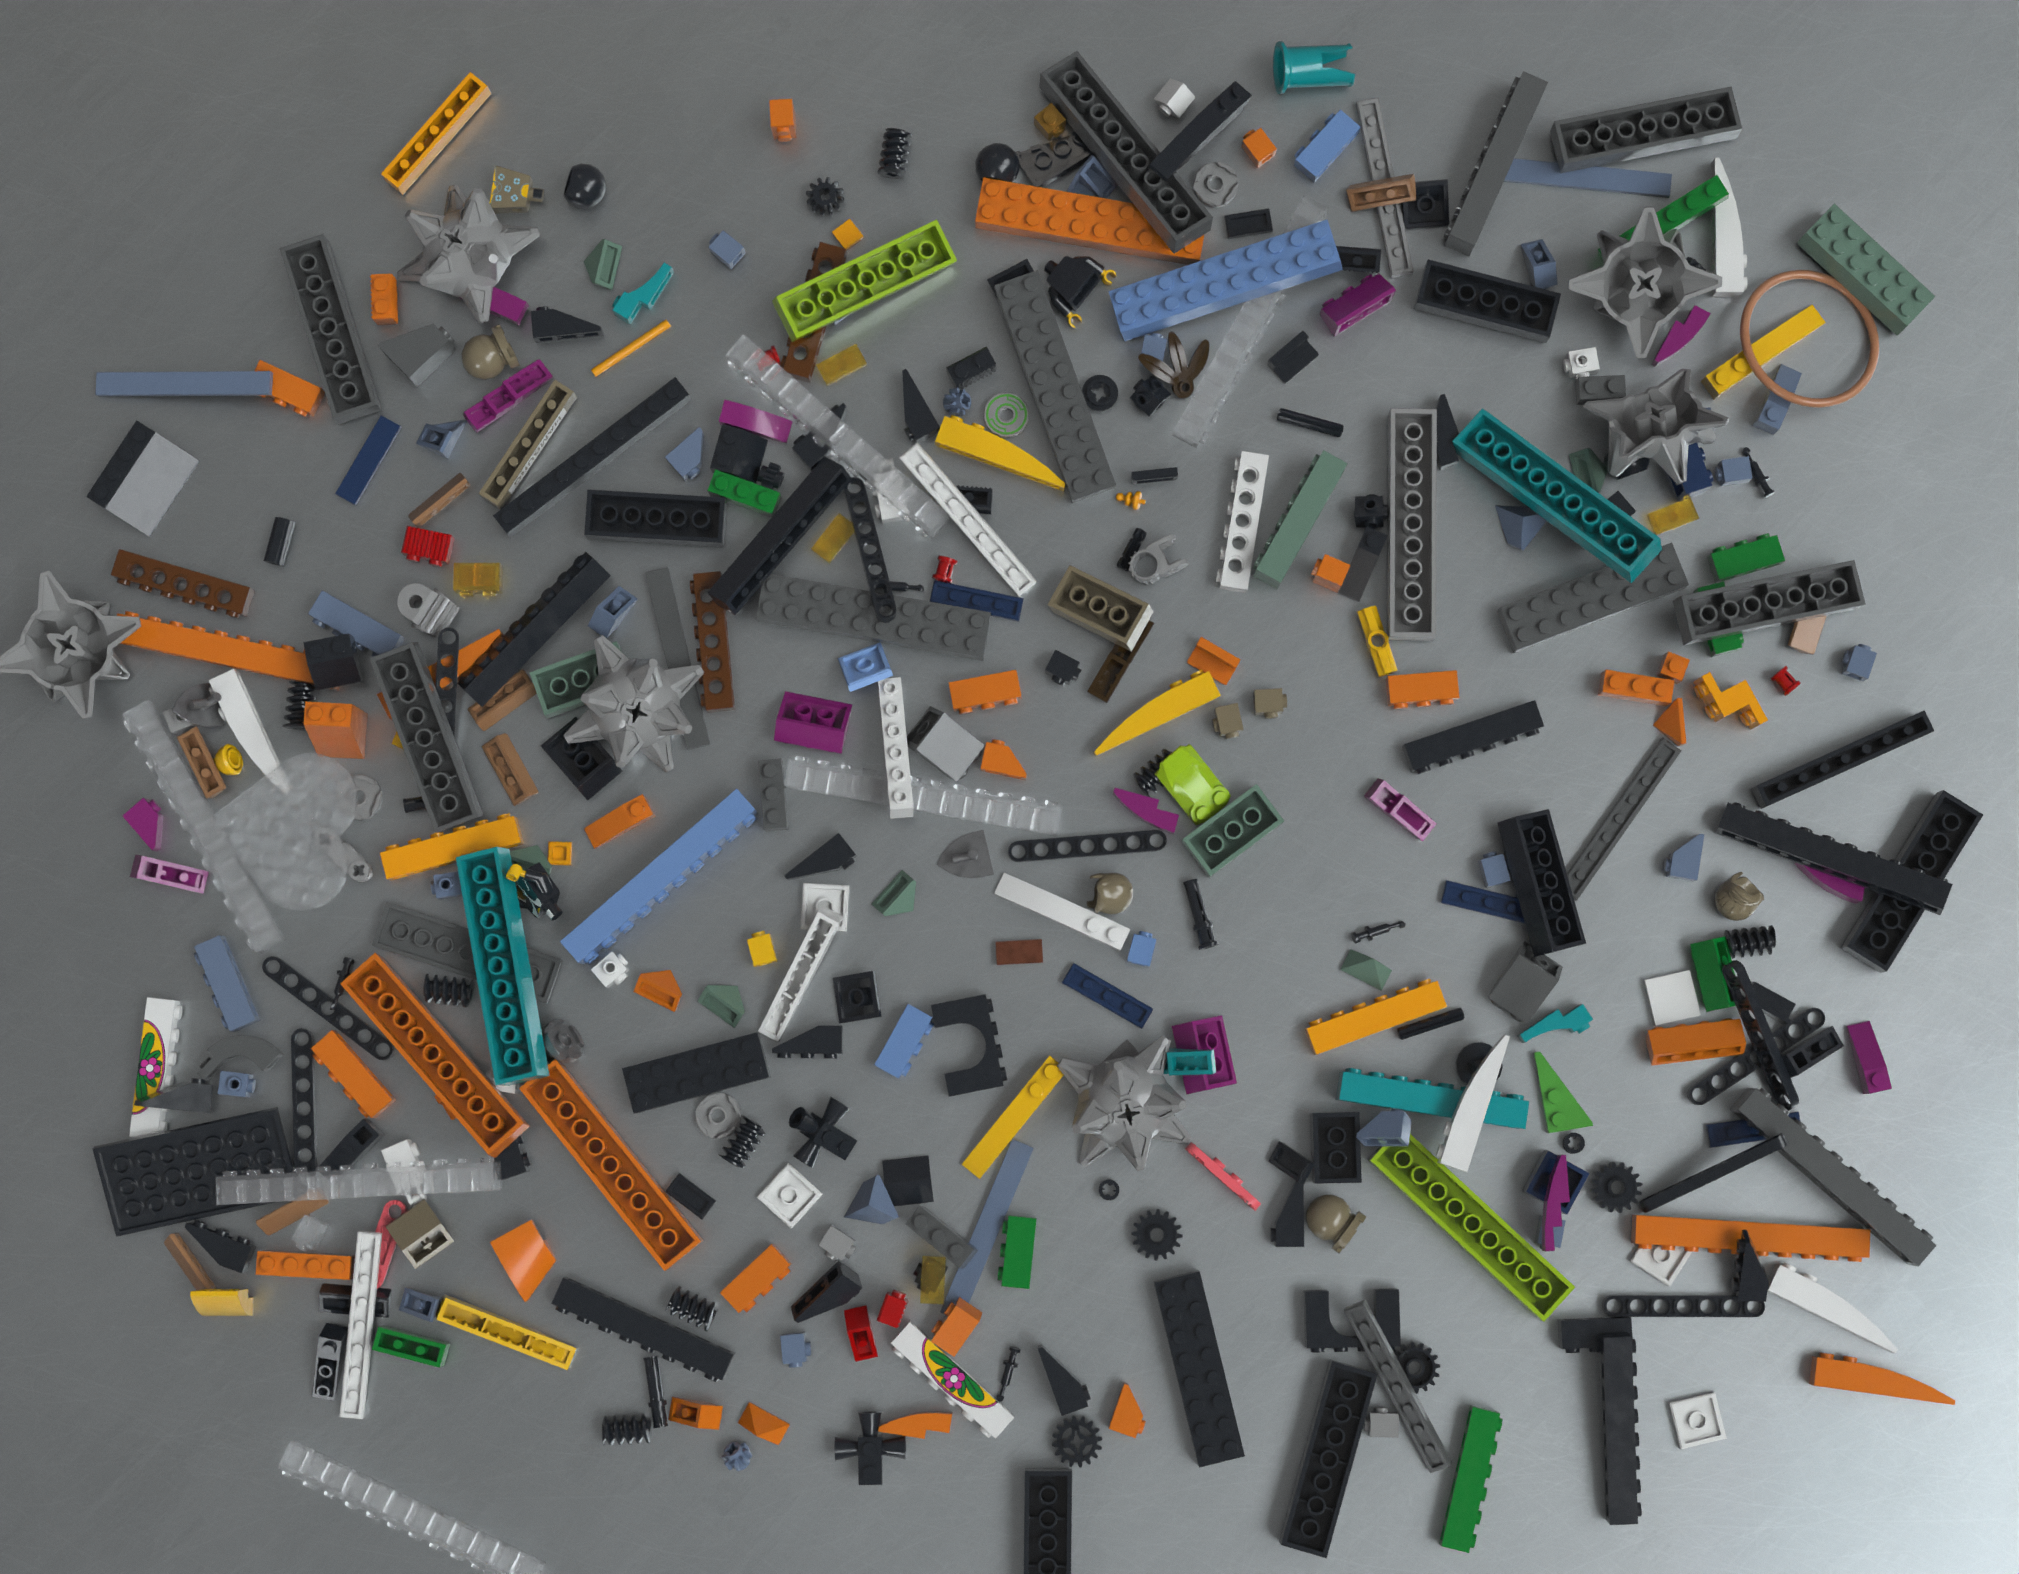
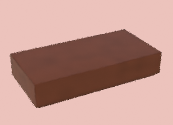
[996,939,1043,965]

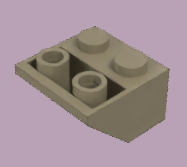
[385,1199,454,1269]

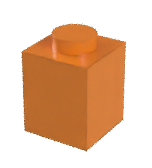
[1241,128,1277,168]
[1656,651,1690,684]

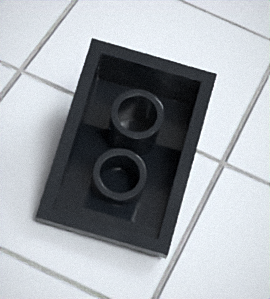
[541,717,623,801]
[1038,1344,1091,1416]

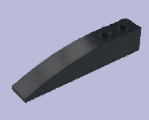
[1149,81,1252,181]

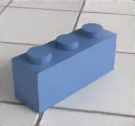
[1294,109,1361,183]
[874,1004,934,1079]

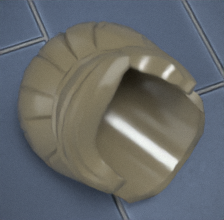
[1715,872,1764,921]
[1086,873,1133,914]

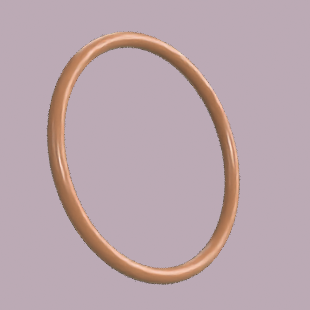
[1740,270,1879,408]

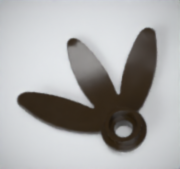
[1138,331,1209,398]

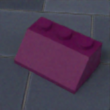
[1320,273,1396,336]
[774,691,853,754]
[1172,1016,1237,1095]

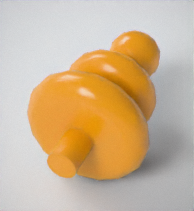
[1116,491,1146,510]

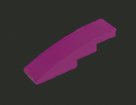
[463,359,553,433]
[1542,1154,1570,1252]

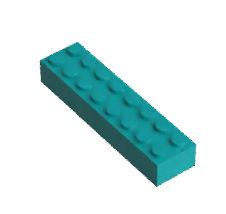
[1335,1068,1530,1129]

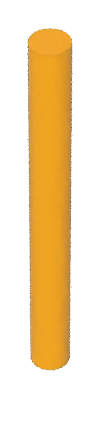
[591,319,671,377]

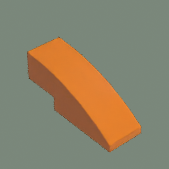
[878,1411,953,1439]

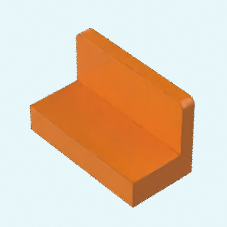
[1187,637,1241,685]

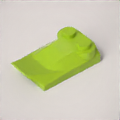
[1154,744,1231,826]

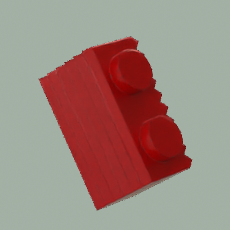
[401,526,455,567]
[876,1289,909,1328]

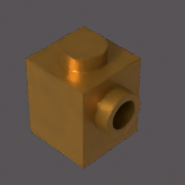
[1034,103,1066,141]

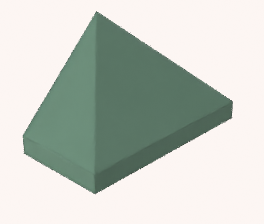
[584,239,622,290]
[1569,448,1608,493]
[510,845,552,876]
[872,870,916,916]
[1340,949,1392,991]
[698,985,745,1028]

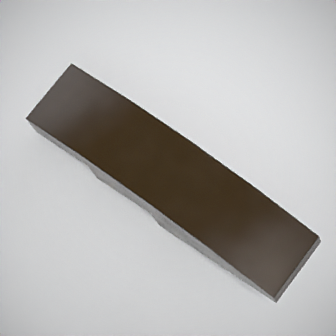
[1087,620,1155,703]

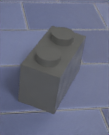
[1575,375,1626,405]

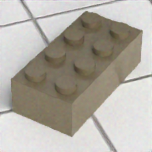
[1047,565,1154,652]

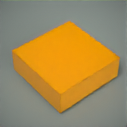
[832,219,864,250]
[548,841,572,866]

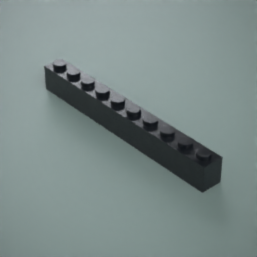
[493,377,692,538]
[1717,802,1953,915]

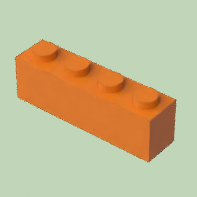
[1646,1018,1746,1066]
[311,1030,396,1118]
[255,1250,355,1280]

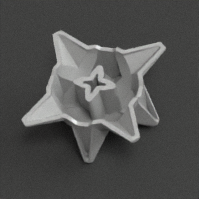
[397,185,540,324]
[1568,207,1722,358]
[1583,369,1729,484]
[0,571,141,719]
[564,635,704,772]
[1057,1035,1191,1171]

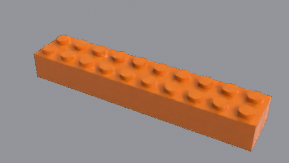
[975,177,1204,265]
[340,953,530,1158]
[519,1059,704,1271]

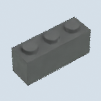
[758,758,789,832]
[906,1206,978,1269]

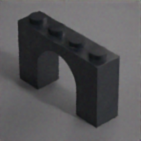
[931,994,1007,1097]
[1303,1288,1401,1353]

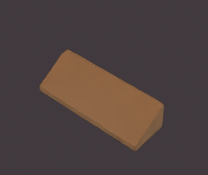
[1346,174,1416,212]
[408,473,471,528]
[1788,616,1827,654]
[467,669,537,731]
[177,727,226,799]
[481,733,538,806]
[256,1187,329,1236]
[164,1233,217,1290]

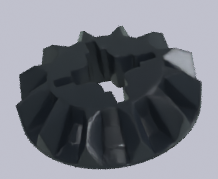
[1082,375,1118,411]

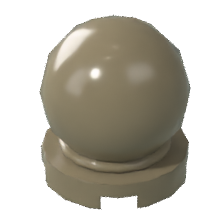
[461,324,520,380]
[1306,1195,1366,1253]

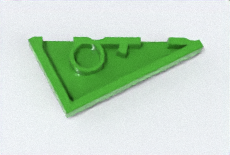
[1533,1052,1593,1133]

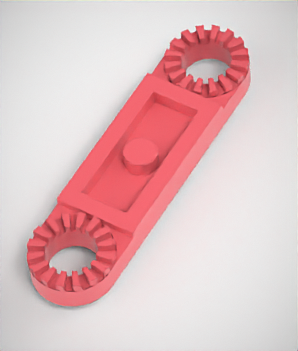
[1185,1142,1261,1211]
[375,1200,407,1289]

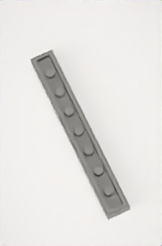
[1356,98,1414,278]

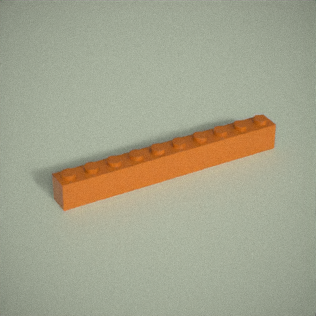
[117,611,340,691]
[1631,1215,1871,1262]

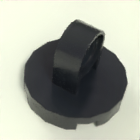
[1455,1042,1503,1085]

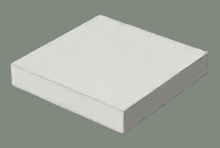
[800,883,850,932]
[1644,970,1701,1026]
[757,1163,823,1229]
[1629,1245,1692,1287]
[1668,1392,1727,1449]

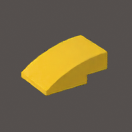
[190,1289,253,1316]

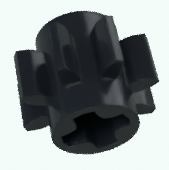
[757,462,785,490]

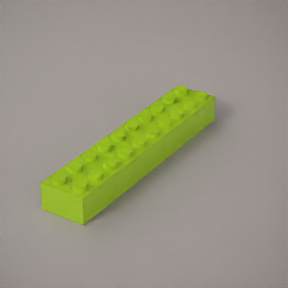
[1368,1134,1575,1322]

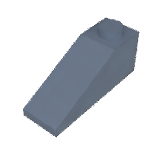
[1753,364,1802,435]

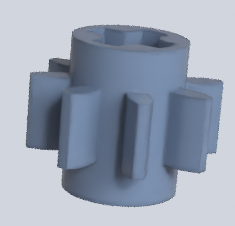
[943,387,971,417]
[721,1442,753,1471]

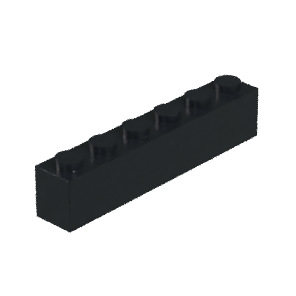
[1402,700,1544,774]

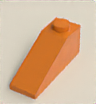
[584,794,656,849]

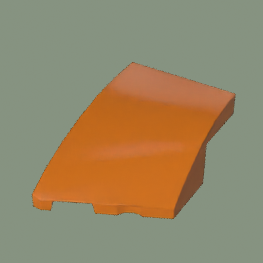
[490,1219,557,1302]

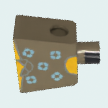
[490,166,544,214]

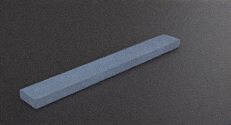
[1504,158,1672,198]
[95,371,273,396]
[940,1139,1034,1314]

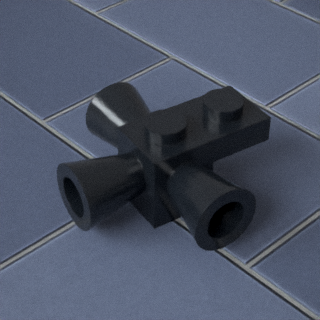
[789,1096,857,1168]
[834,1411,906,1485]

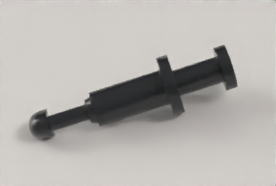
[1743,447,1775,498]
[874,581,924,593]
[1351,921,1406,944]
[330,957,355,1010]
[996,1346,1021,1402]

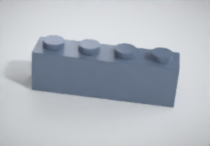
[308,590,405,657]
[194,935,261,1032]

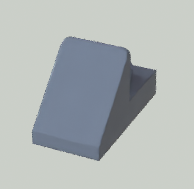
[399,1288,441,1322]

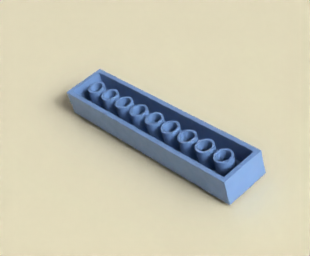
[1108,220,1343,341]
[560,789,759,965]

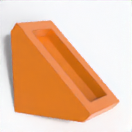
[1653,698,1686,746]
[634,970,682,1012]
[738,1402,790,1445]

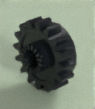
[1590,1162,1643,1213]
[1131,1209,1183,1261]
[1393,1341,1440,1394]

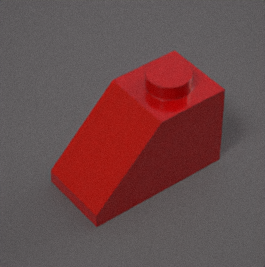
[844,1305,878,1362]

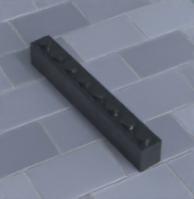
[707,456,852,615]
[457,552,611,707]
[1751,710,1934,809]
[551,1277,735,1382]
[1600,1332,1642,1525]

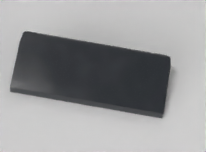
[319,1283,392,1318]

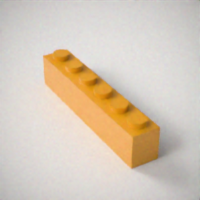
[381,72,491,195]
[380,813,524,881]
[1305,978,1447,1055]

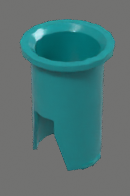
[1273,41,1355,94]

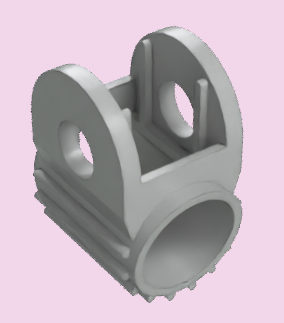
[1128,534,1189,585]
[397,583,460,638]

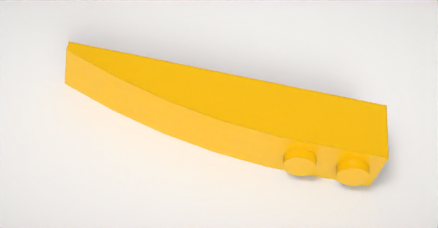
[1701,304,1826,400]
[935,415,1066,492]
[1093,669,1221,756]
[962,1056,1064,1179]
[435,1294,576,1370]

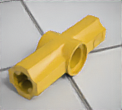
[1357,605,1398,677]

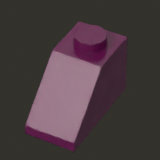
[122,798,164,852]

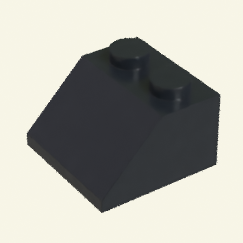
[710,424,768,484]
[303,634,362,691]

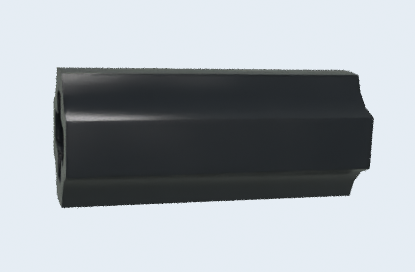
[263,517,296,566]

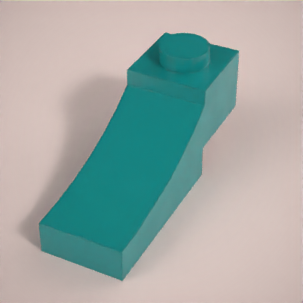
[612,262,674,324]
[1517,1004,1593,1043]
[1163,1047,1216,1076]

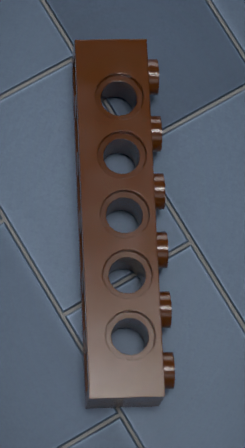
[780,242,848,383]
[111,549,255,619]
[690,571,735,713]

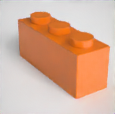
[254,360,325,417]
[948,670,1022,715]
[1386,670,1459,709]
[1598,670,1675,706]
[720,1244,792,1313]

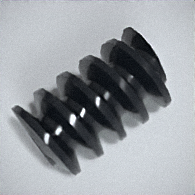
[877,128,912,179]
[282,681,317,730]
[1133,749,1172,797]
[1724,925,1776,959]
[423,974,474,1008]
[718,1115,765,1168]
[665,1286,718,1332]
[602,1413,652,1446]

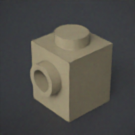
[1253,688,1287,719]
[1212,703,1244,740]

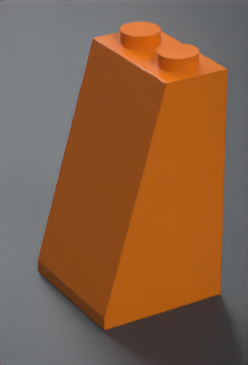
[304,701,368,759]

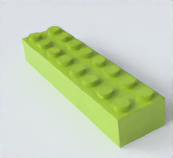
[772,220,957,342]

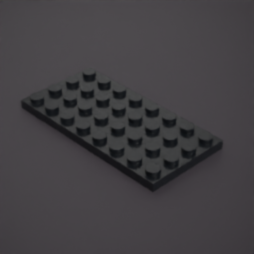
[93,1107,300,1237]

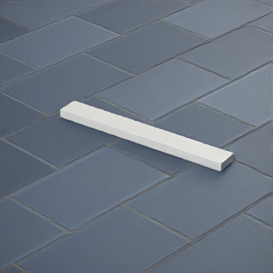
[900,442,1037,596]
[339,1230,382,1419]

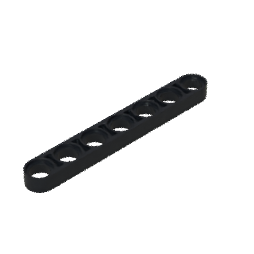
[844,477,896,623]
[436,627,459,735]
[1008,830,1167,862]
[262,956,395,1060]
[1722,960,1799,1111]
[1687,1008,1825,1105]
[291,1028,318,1189]
[1639,1133,1789,1213]
[1602,1295,1765,1317]

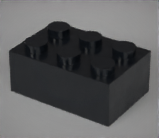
[1310,1112,1362,1184]

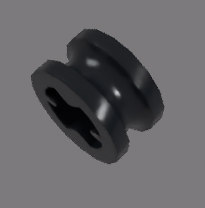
[1562,1133,1585,1154]
[1099,1179,1119,1200]

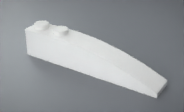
[1711,158,1747,297]
[209,669,295,797]
[994,873,1130,951]
[758,906,844,1042]
[1436,1035,1510,1172]
[1768,1262,1898,1354]

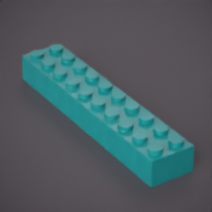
[1452,408,1662,583]
[456,847,550,1086]

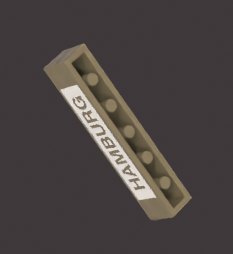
[479,379,577,510]

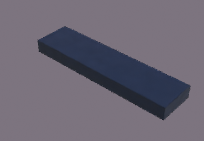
[335,415,402,506]
[929,580,1024,622]
[1440,880,1525,924]
[1062,963,1153,1029]
[1706,1112,1800,1148]

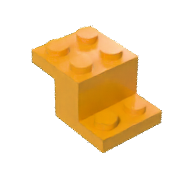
[1693,672,1768,730]

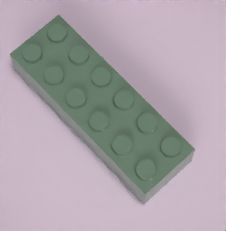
[1797,203,1935,336]
[1252,450,1348,589]

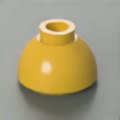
[213,744,243,776]

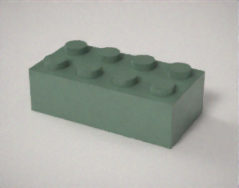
[529,641,622,718]
[1181,784,1284,878]

